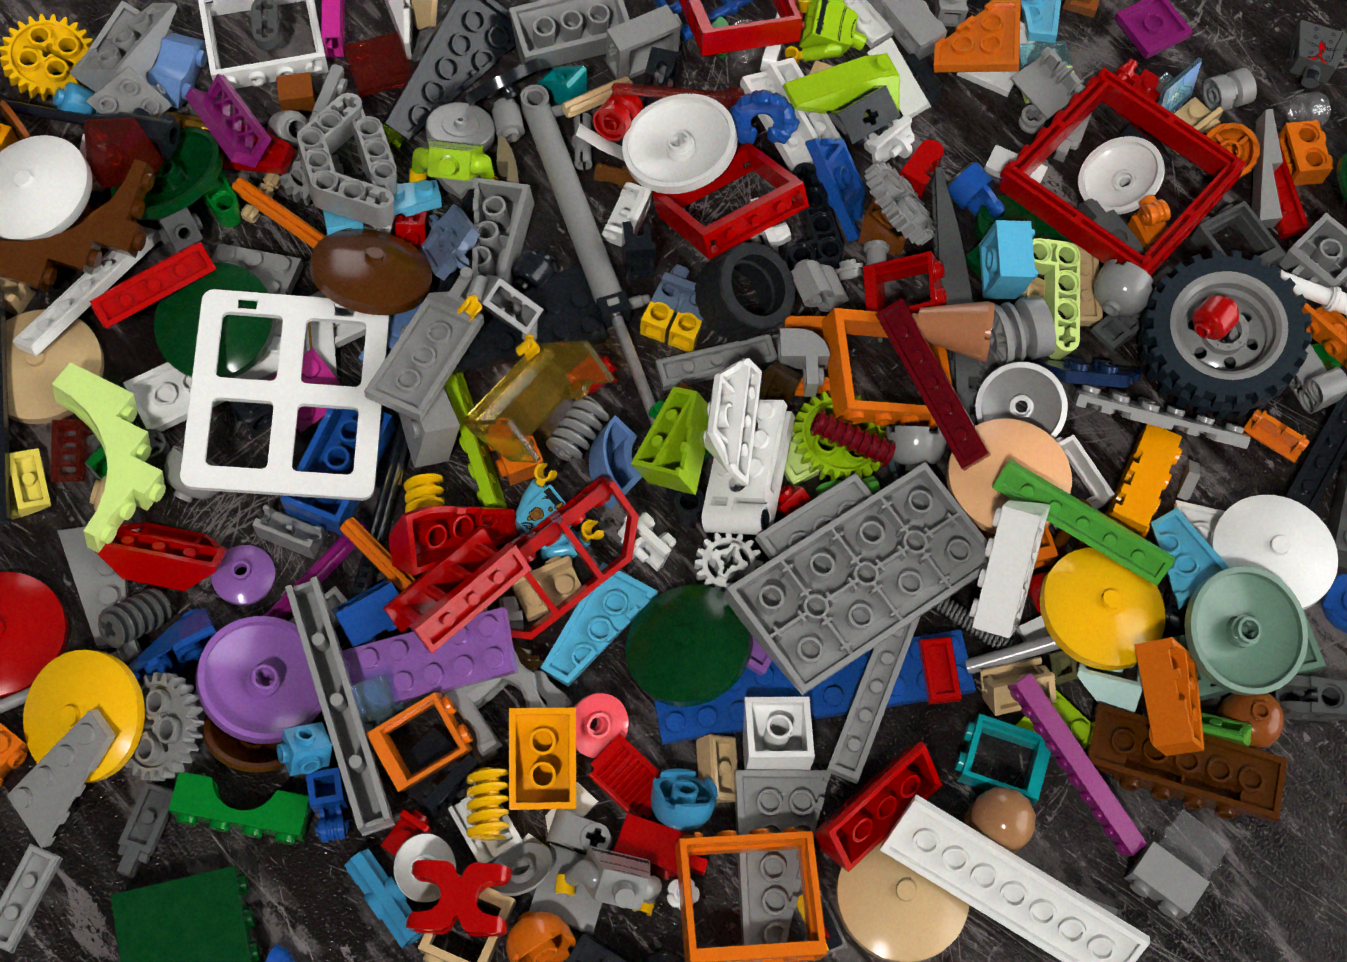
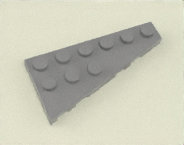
[1068,383,1251,449]
[734,770,831,946]

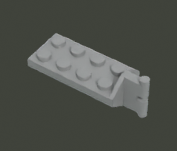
[364,267,484,422]

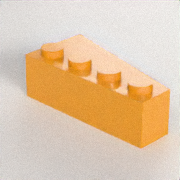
[1105,424,1182,539]

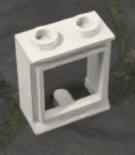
[1053,435,1115,532]

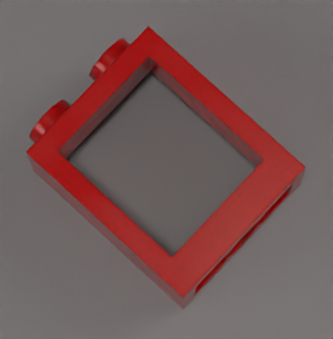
[863,251,947,314]

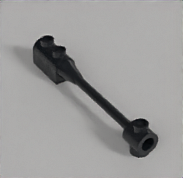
[0,99,181,161]

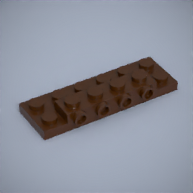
[1086,703,1288,823]

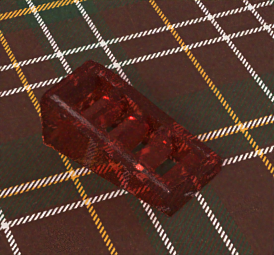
[51,420,89,482]

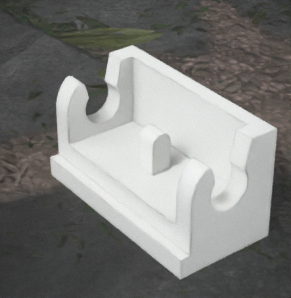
[601,182,652,247]

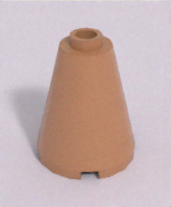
[912,301,995,362]

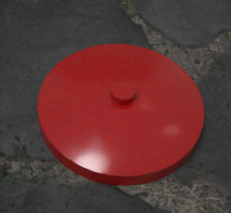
[0,572,69,699]

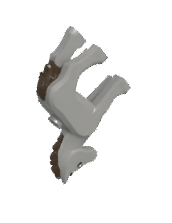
[400,642,573,768]

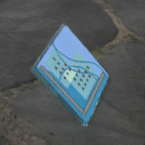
[1155,57,1203,113]

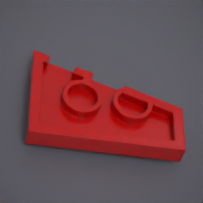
[222,115,296,175]

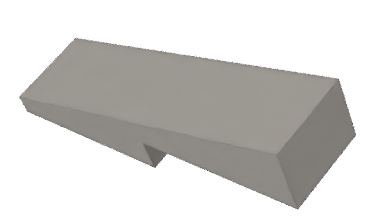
[1252,109,1283,228]

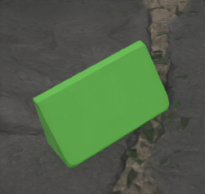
[1201,712,1252,747]

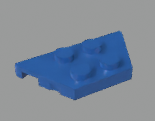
[805,138,865,242]

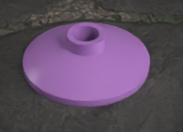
[211,545,276,606]

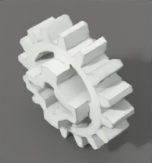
[694,532,763,592]

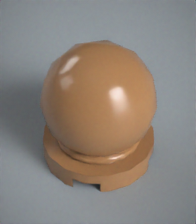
[963,787,1036,854]

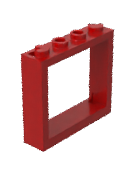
[678,0,805,56]
[652,144,809,260]

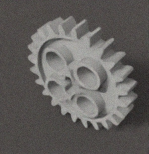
[864,160,936,246]
[125,672,204,781]

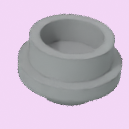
[835,259,863,281]

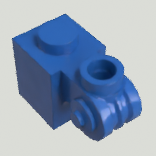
[306,767,350,843]

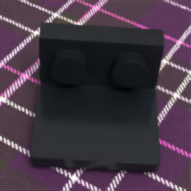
[389,728,480,819]

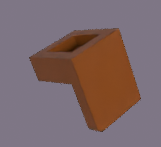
[276,72,316,114]

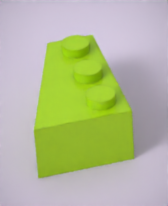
[631,386,708,495]

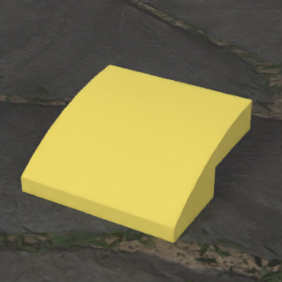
[9,448,51,520]

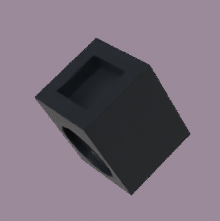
[230,401,273,439]

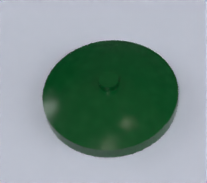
[111,127,224,220]
[154,262,276,378]
[625,585,753,707]

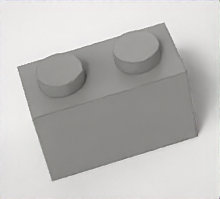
[1124,841,1210,919]

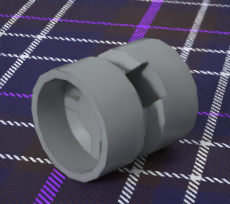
[1202,68,1257,112]

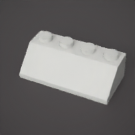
[970,500,1051,639]

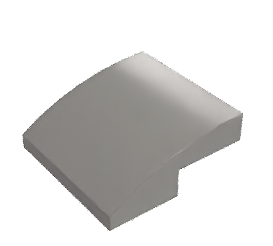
[529,844,603,935]

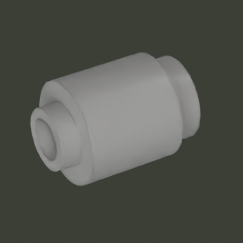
[492,98,525,143]

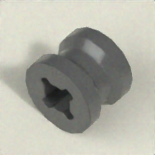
[145,429,171,466]

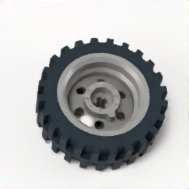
[1138,250,1312,419]

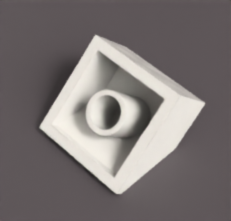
[743,697,815,770]

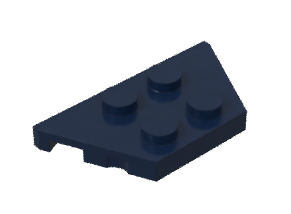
[1027,357,1142,388]

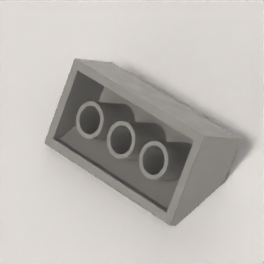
[509,0,630,69]

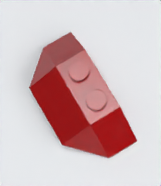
[94,522,226,591]

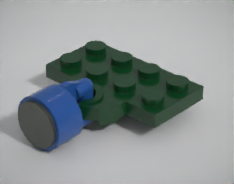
[947,162,1072,302]

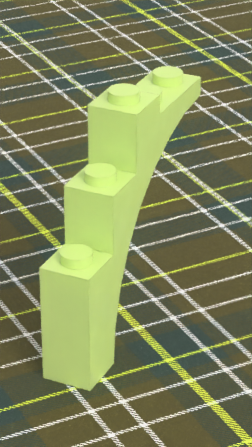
[52,362,166,553]

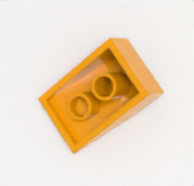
[509,707,576,810]

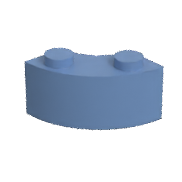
[147,33,208,108]
[589,415,642,509]

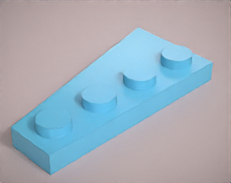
[323,180,442,236]
[540,562,658,687]

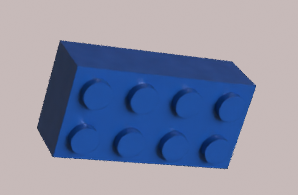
[281,408,396,535]

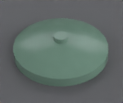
[1184,566,1308,696]

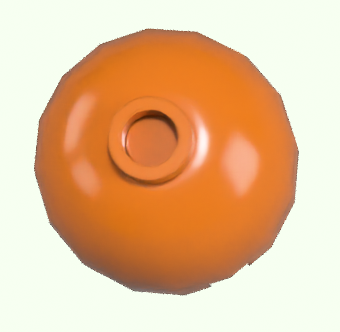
[1206,122,1260,179]
[506,911,576,962]

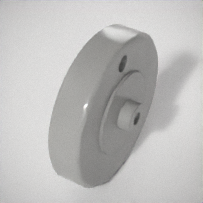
[426,102,495,153]

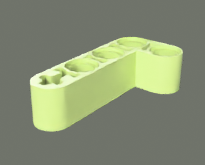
[1033,238,1081,360]

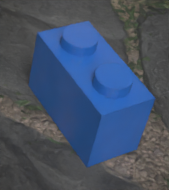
[331,579,399,647]

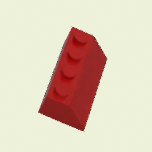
[813,741,942,872]

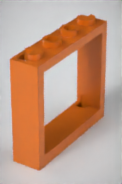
[821,308,952,430]
[675,827,827,962]

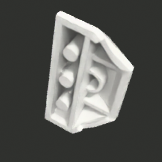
[703,358,762,486]

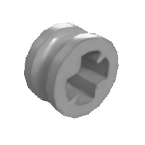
[1019,105,1046,134]

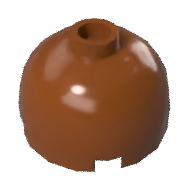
[1216,693,1284,751]

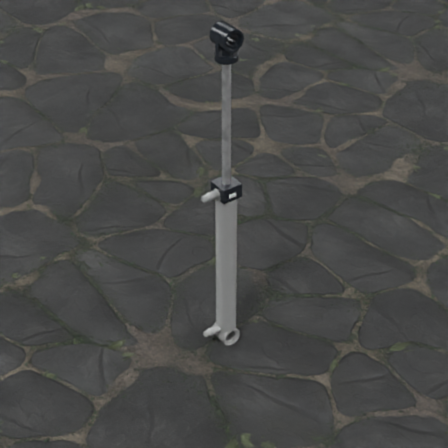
[520,84,705,526]

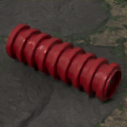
[810,410,896,467]

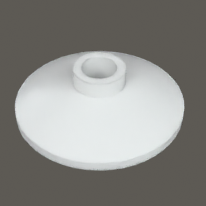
[394,834,456,902]

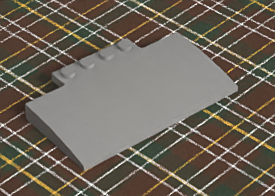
[723,462,989,695]

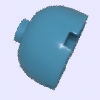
[651,768,718,831]

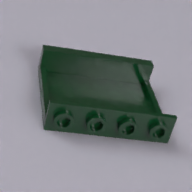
[110,866,261,962]

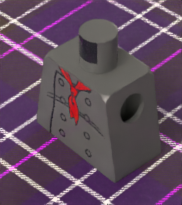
[1289,20,1347,88]

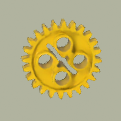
[0,14,93,101]

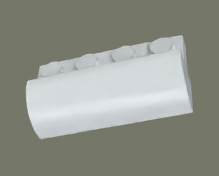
[740,58,842,172]

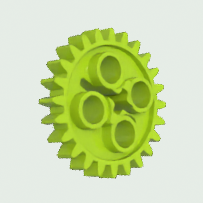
[791,391,886,481]

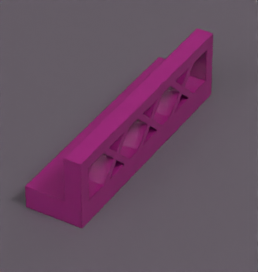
[185,74,272,168]

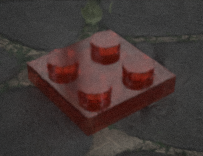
[343,31,411,97]

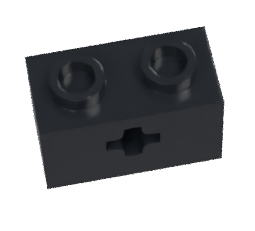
[828,85,900,146]

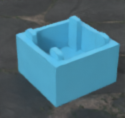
[979,220,1038,299]

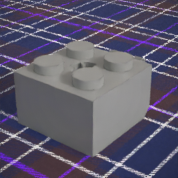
[1279,213,1347,288]

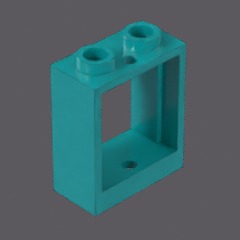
[954,714,1051,805]

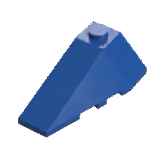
[128,608,218,682]

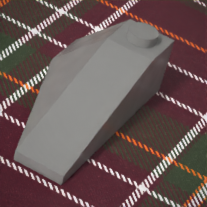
[70,3,177,92]

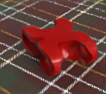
[406,860,512,937]

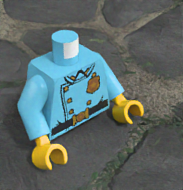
[511,463,604,561]

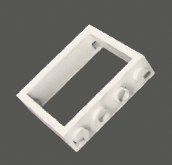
[198,0,329,91]

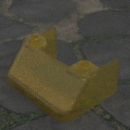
[463,341,615,463]

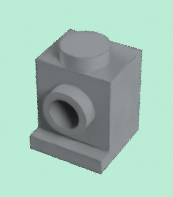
[935,0,968,27]

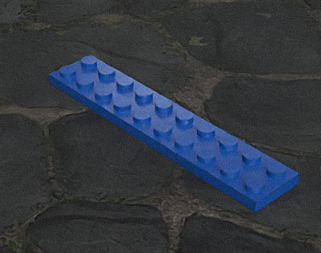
[653,630,976,745]

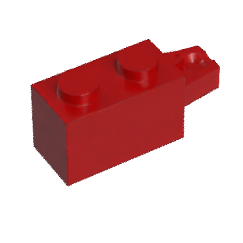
[614,813,709,880]

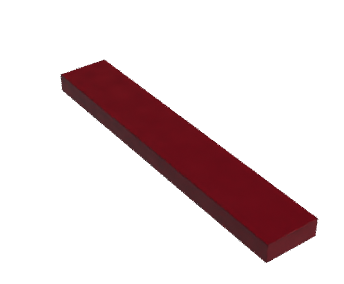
[875,298,991,471]

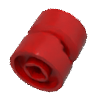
[593,88,643,141]

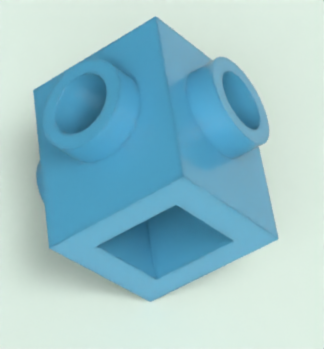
[277,722,333,776]

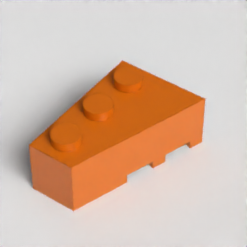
[1134,637,1204,756]

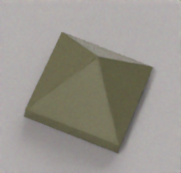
[1049,650,1079,685]

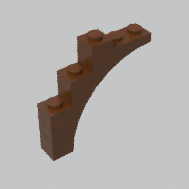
[0,159,155,292]

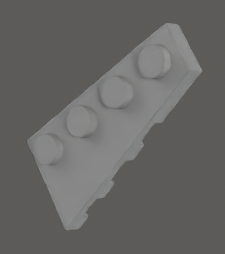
[57,523,129,649]
[6,709,116,848]

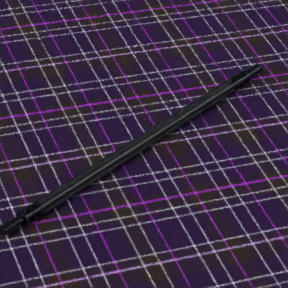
[351,189,474,597]

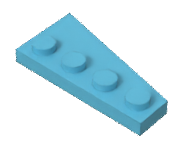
[1021,0,1061,43]

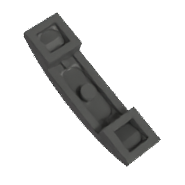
[1091,266,1172,351]

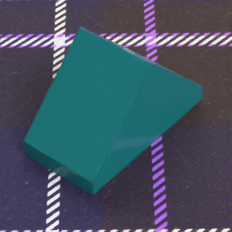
[536,65,587,104]

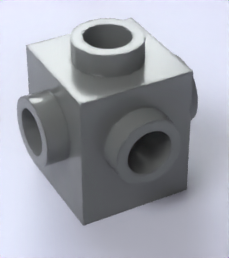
[157,207,203,252]

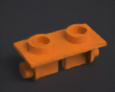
[1243,409,1310,463]

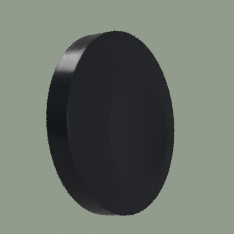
[464,58,543,106]

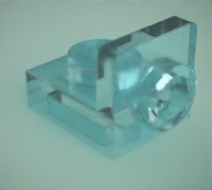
[351,674,404,725]

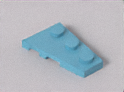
[1151,508,1229,609]

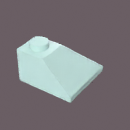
[1077,662,1143,713]

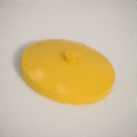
[1040,548,1166,671]
[23,650,145,783]

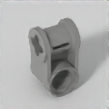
[546,809,612,854]

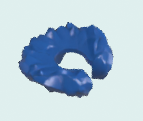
[730,90,800,145]

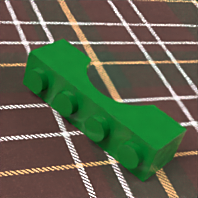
[168,772,313,845]

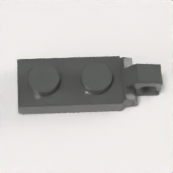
[116,781,174,879]

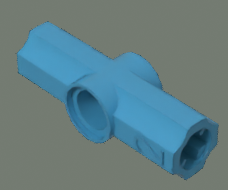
[344,848,424,949]

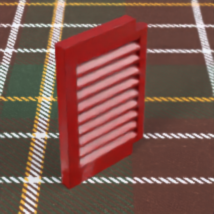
[588,733,661,819]

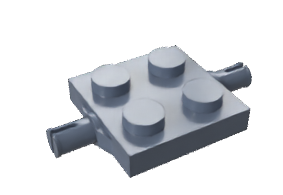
[418,204,480,281]

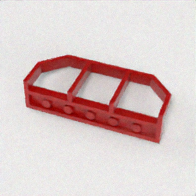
[510,476,639,640]

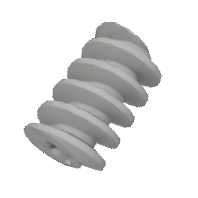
[546,394,609,461]

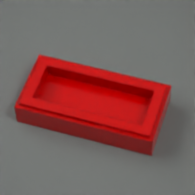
[918,637,962,705]

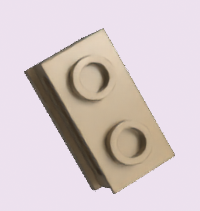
[980,656,1056,716]

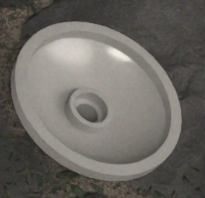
[975,362,1068,439]

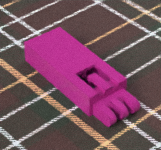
[321,0,345,58]

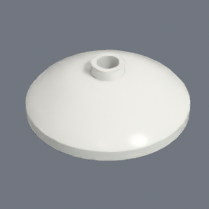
[1078,136,1165,214]

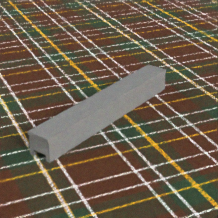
[285,576,395,837]

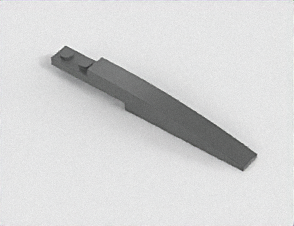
[930,167,980,425]

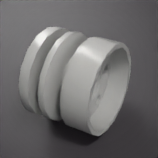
[989,295,1056,367]

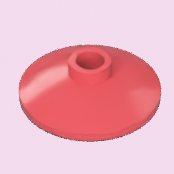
[575,693,629,758]

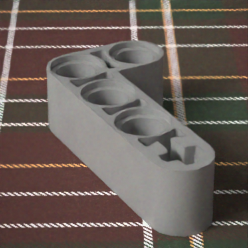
[1289,344,1347,414]

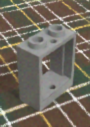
[606,5,682,79]

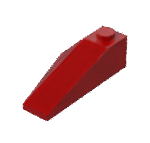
[388,505,517,576]

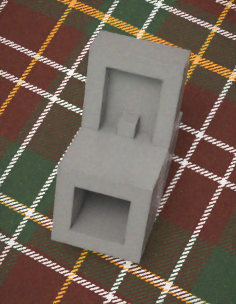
[777,328,830,397]

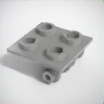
[1010,46,1086,120]
[86,66,172,117]

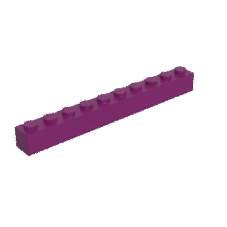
[1007,673,1147,856]

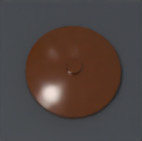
[310,229,432,315]

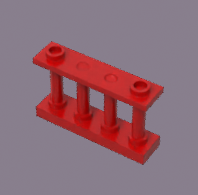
[89,242,216,329]
[383,526,531,653]

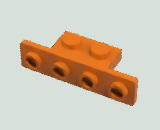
[1295,295,1347,369]

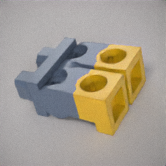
[640,264,705,352]

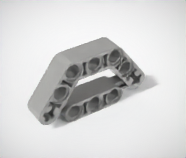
[297,93,397,228]

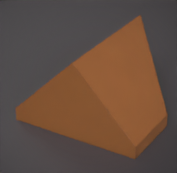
[858,197,906,256]

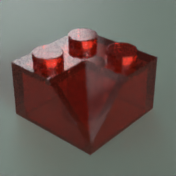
[84,118,164,188]

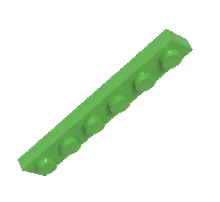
[992,459,1175,586]

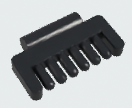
[903,53,945,104]

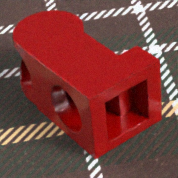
[900,140,944,199]

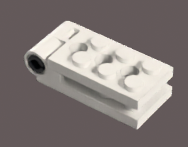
[702,400,795,535]

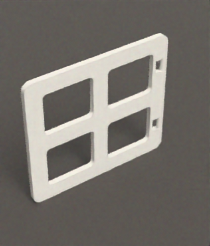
[180,289,389,501]

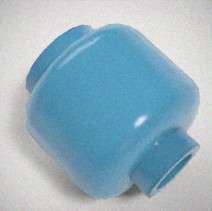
[53,82,98,115]

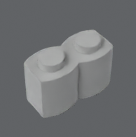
[790,259,849,312]

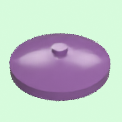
[196,616,322,744]

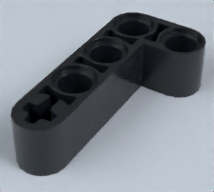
[787,162,844,271]

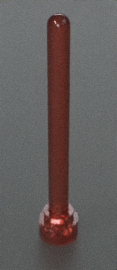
[611,82,744,109]

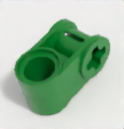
[201,171,243,228]

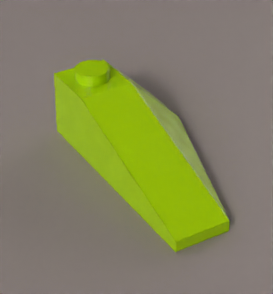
[782,53,900,117]

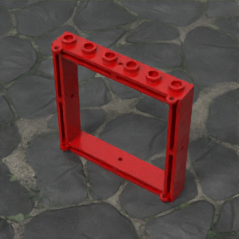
[999,67,1247,276]

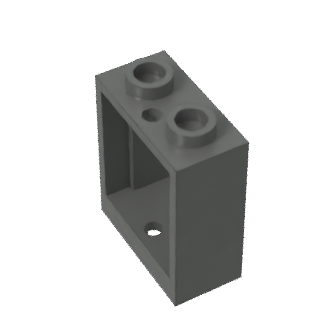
[1190,201,1286,269]

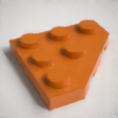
[934,0,1021,73]

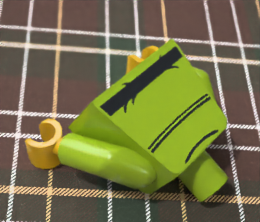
[785,0,867,65]
[409,139,499,183]

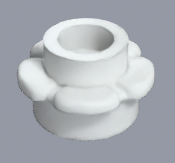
[667,879,700,910]

